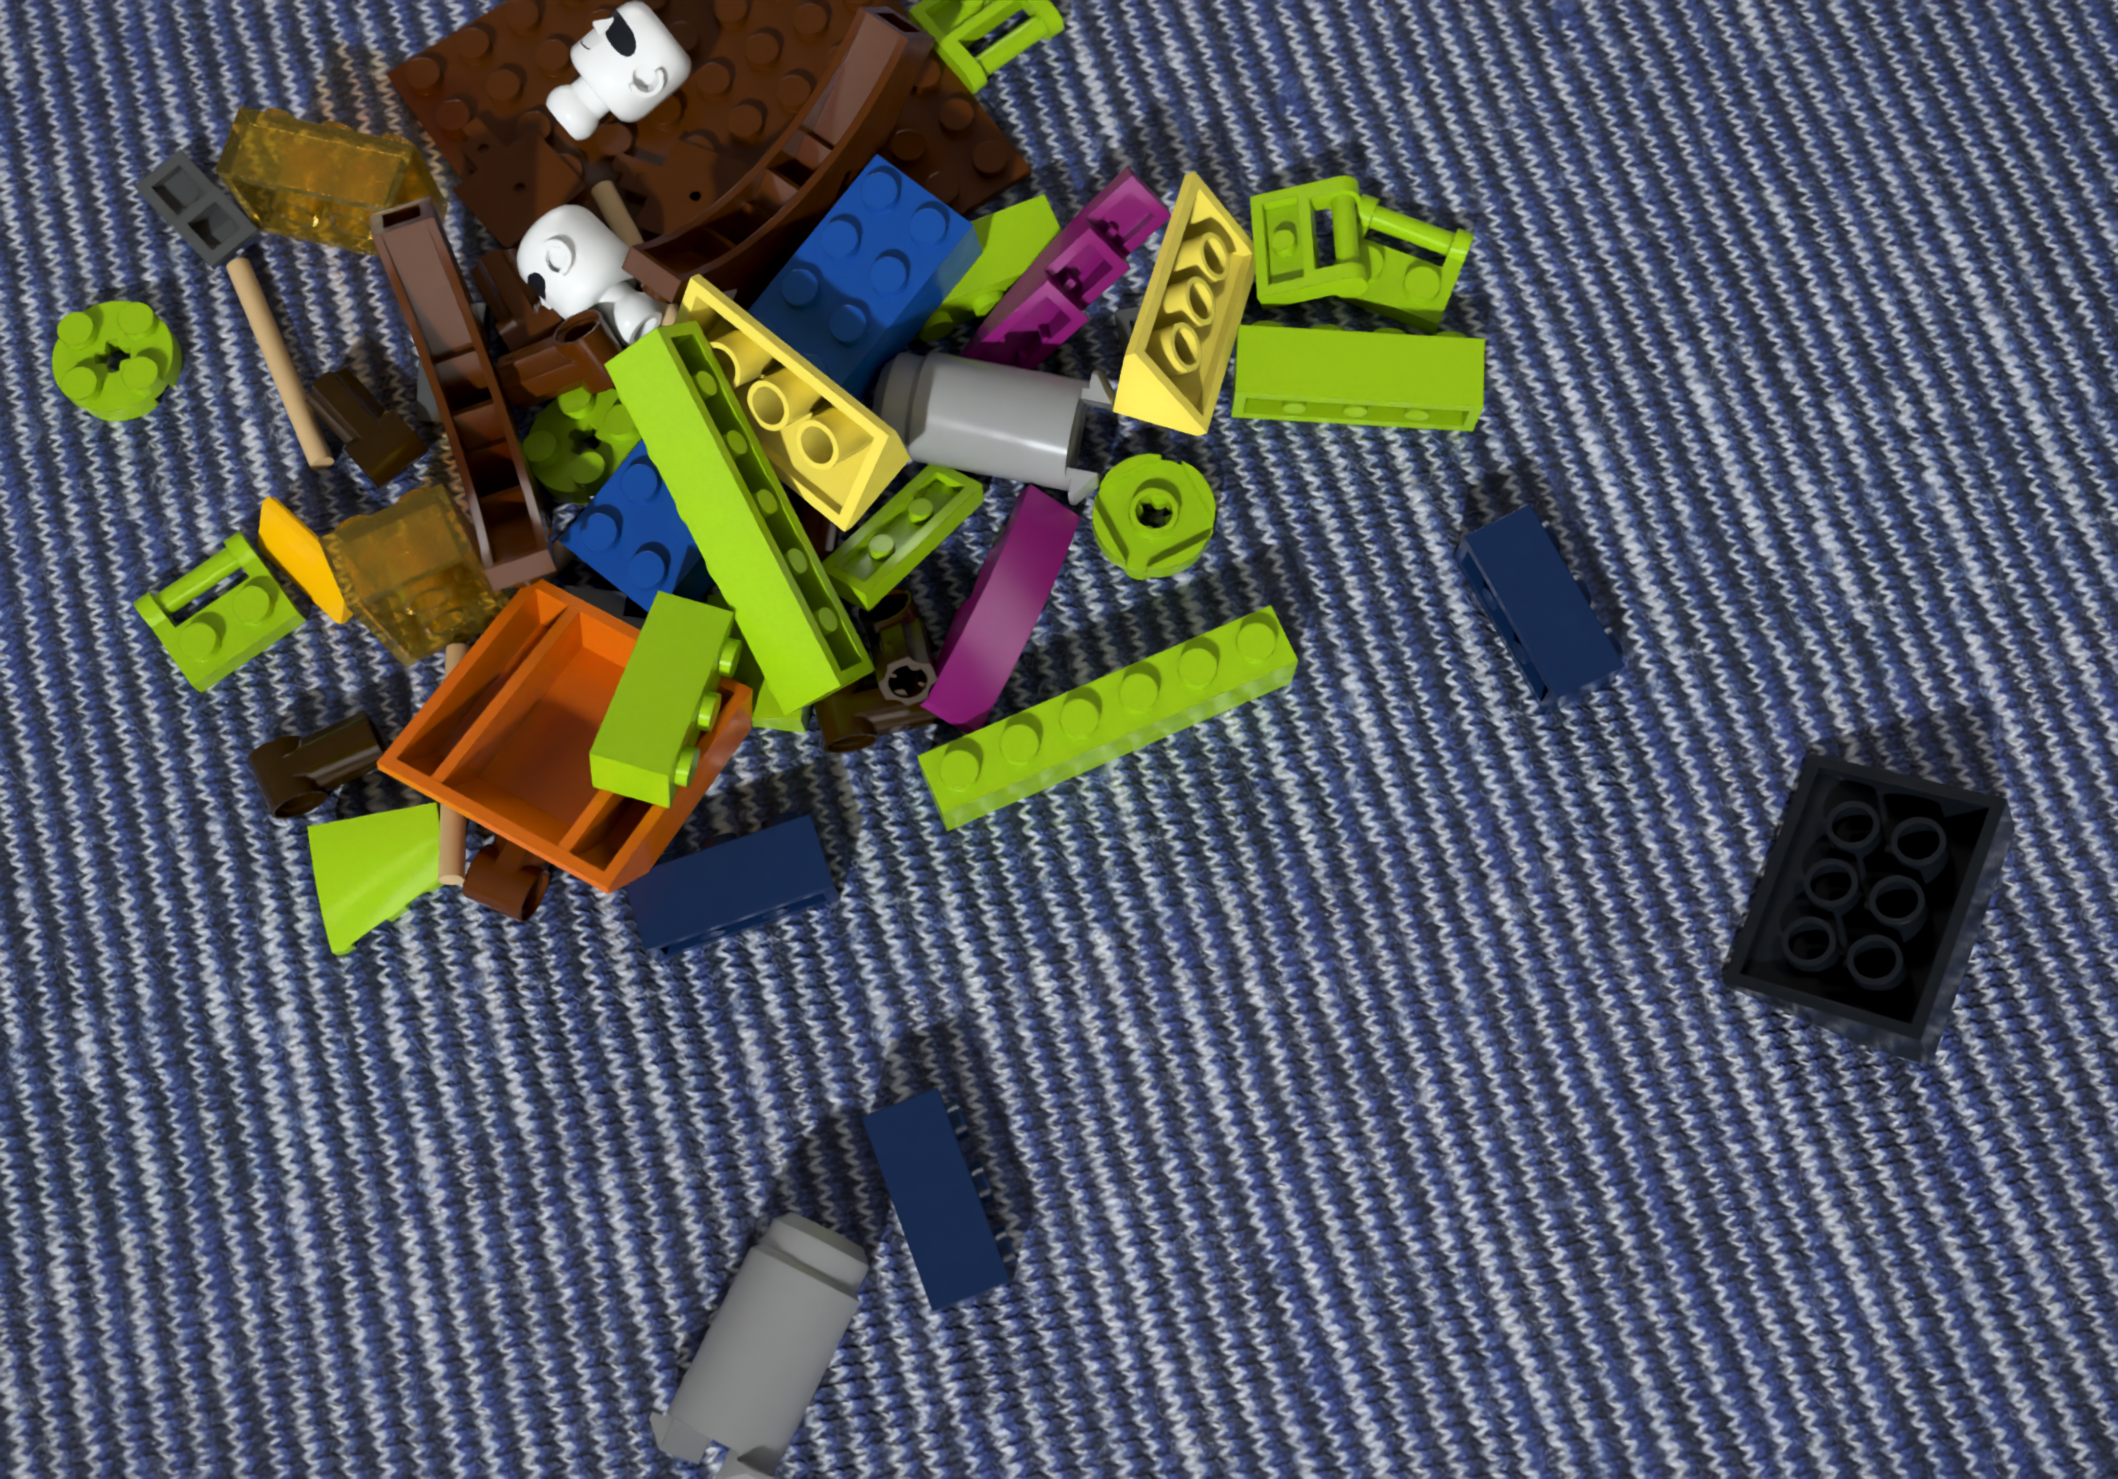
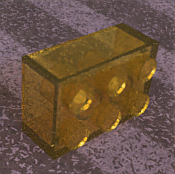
[215,107,448,257]
[318,483,513,667]

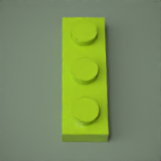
[821,464,984,612]

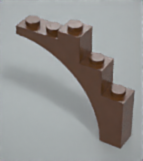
[622,6,936,307]
[369,196,557,592]

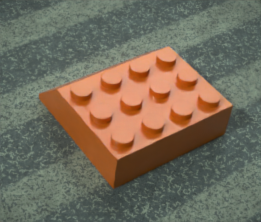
[376,579,753,894]

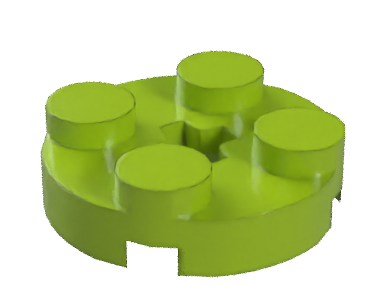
[52,301,182,421]
[522,387,642,505]
[1092,453,1216,580]

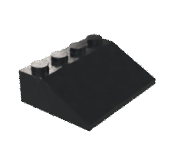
[1722,753,2015,1066]

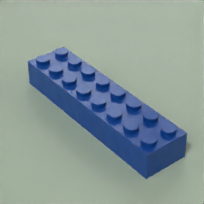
[558,154,983,613]

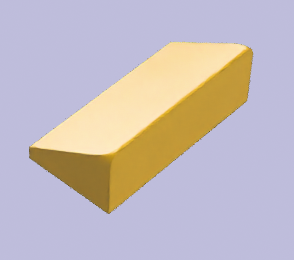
[258,496,374,625]

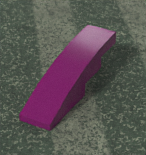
[958,165,1171,370]
[920,484,1081,734]

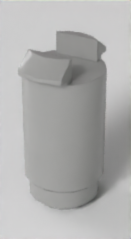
[872,351,1116,505]
[649,1212,869,1479]

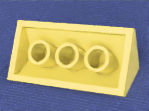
[1113,171,1255,436]
[674,274,911,532]

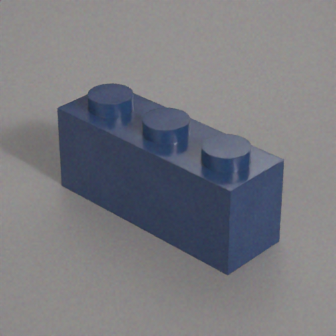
[1454,504,1625,716]
[625,812,840,962]
[862,1087,1019,1313]

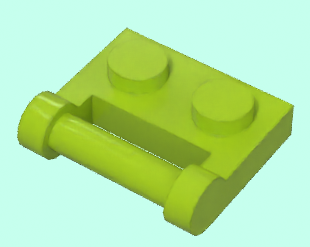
[908,0,1065,95]
[1250,175,1369,310]
[1331,193,1475,334]
[133,530,306,693]

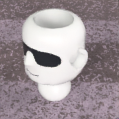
[546,1,692,141]
[517,205,662,347]

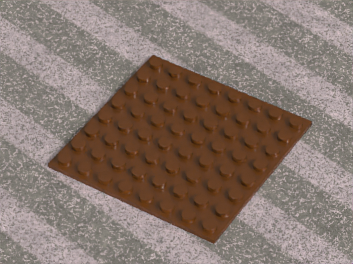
[386,0,1031,389]

